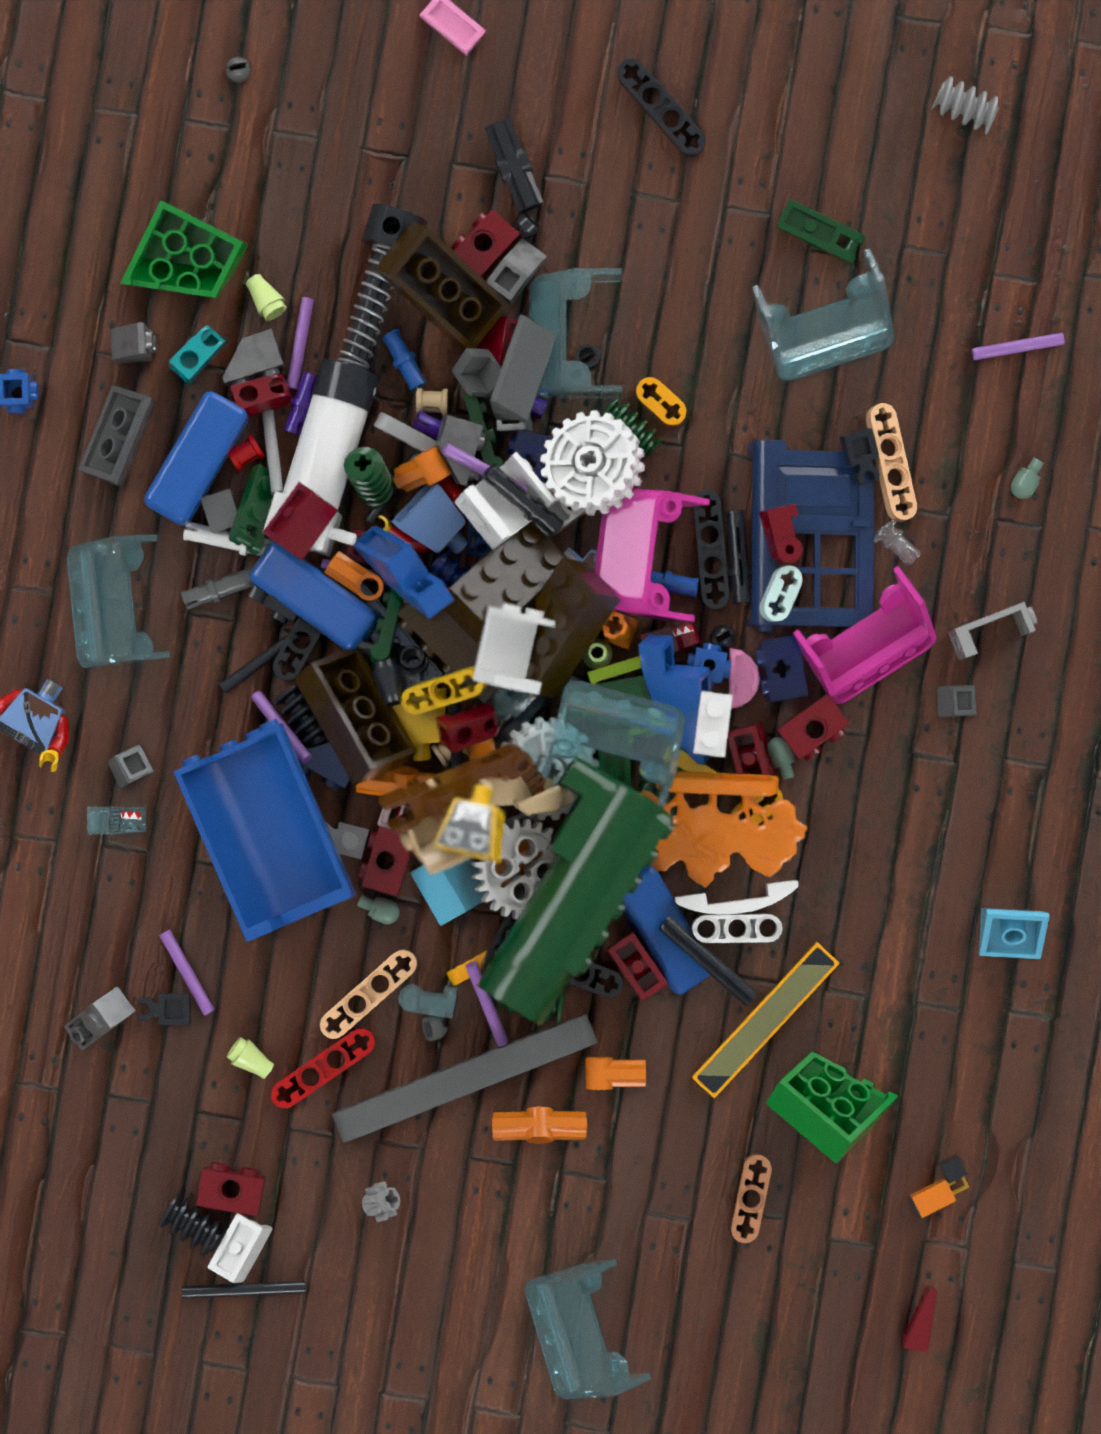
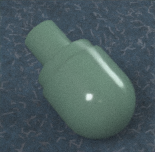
[1011,457,1044,499]
[767,736,795,780]
[357,895,400,925]

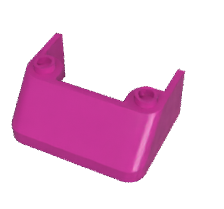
[594,488,710,622]
[793,566,937,704]

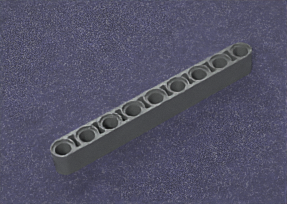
[332,1013,598,1143]

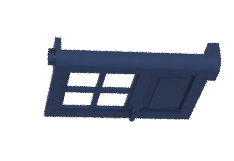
[747,440,874,632]

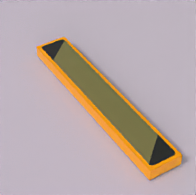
[692,942,840,1098]

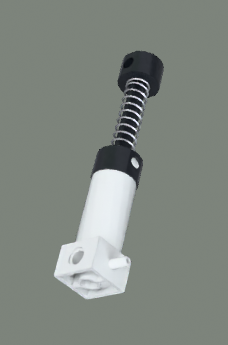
[263,204,427,557]

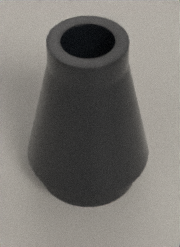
[371,658,402,707]

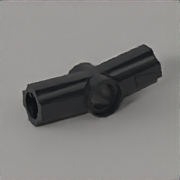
[484,117,543,214]

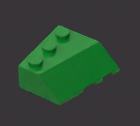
[120,200,249,298]
[765,1051,898,1164]

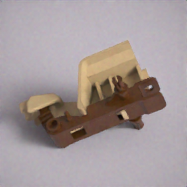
[378,743,574,875]

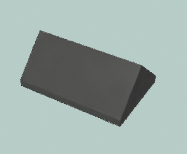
[490,315,557,420]
[78,385,157,488]

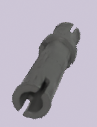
[181,566,255,610]

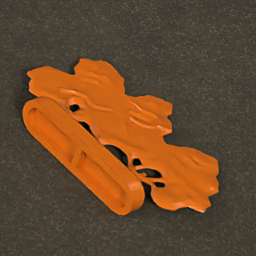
[640,771,807,888]

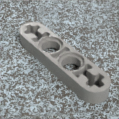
[374,412,482,482]

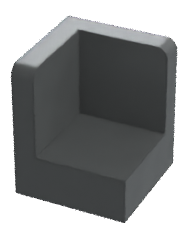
[451,348,501,397]
[201,489,238,533]

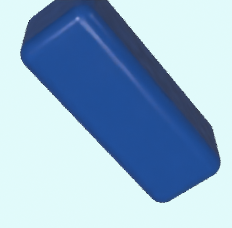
[144,391,249,526]
[249,541,382,650]
[621,865,709,995]

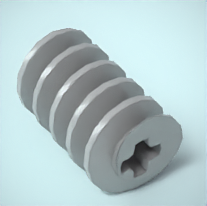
[931,76,999,135]

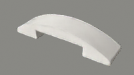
[674,880,799,915]

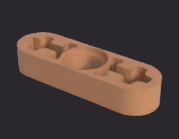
[731,1153,772,1243]

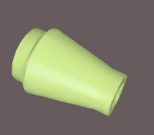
[246,274,287,321]
[582,639,612,669]
[226,1037,274,1079]

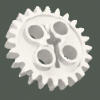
[471,819,556,919]

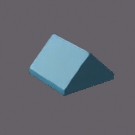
[410,857,486,926]
[979,908,1049,959]

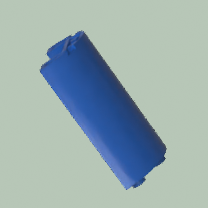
[173,719,357,942]

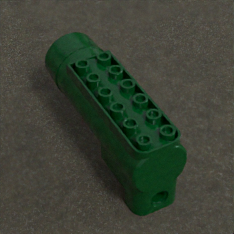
[476,756,675,1026]

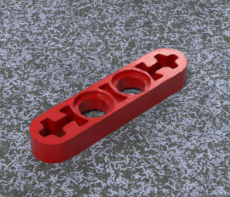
[271,1028,375,1108]

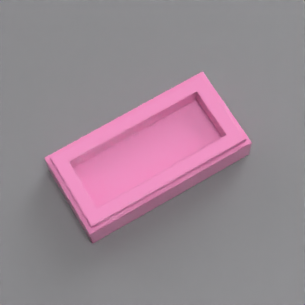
[420,0,486,56]

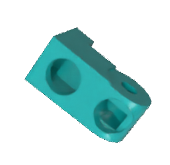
[169,325,227,386]

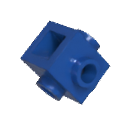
[0,369,39,414]
[687,643,732,689]

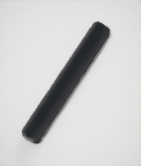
[659,917,757,1006]

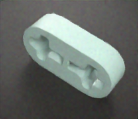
[759,565,803,622]

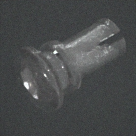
[873,519,921,567]

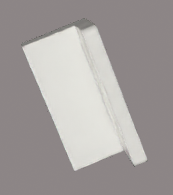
[207,1213,273,1283]

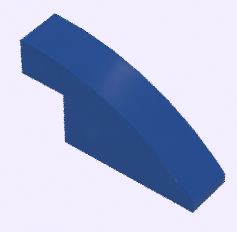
[353,525,454,619]
[638,634,712,765]

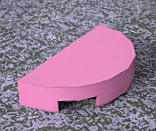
[728,648,760,709]

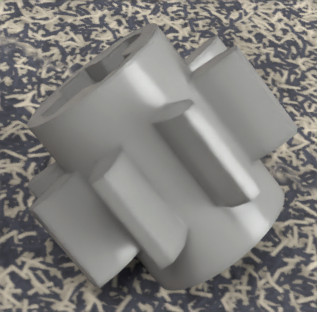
[362,1181,400,1222]

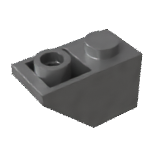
[486,238,547,306]
[111,323,157,364]
[223,329,285,387]
[435,415,486,486]
[64,986,135,1051]

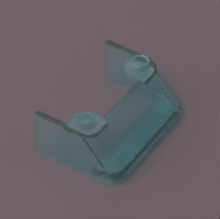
[752,249,894,381]
[529,268,622,398]
[67,534,170,668]
[542,681,685,808]
[525,1259,651,1399]

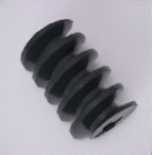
[274,684,327,748]
[159,1192,229,1257]

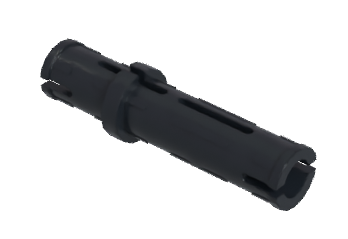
[482,463,564,536]
[725,510,752,604]

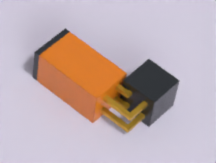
[907,1154,969,1220]

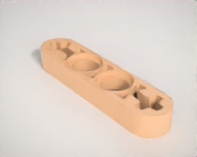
[866,403,917,522]
[320,949,417,1039]

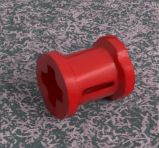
[228,434,265,472]

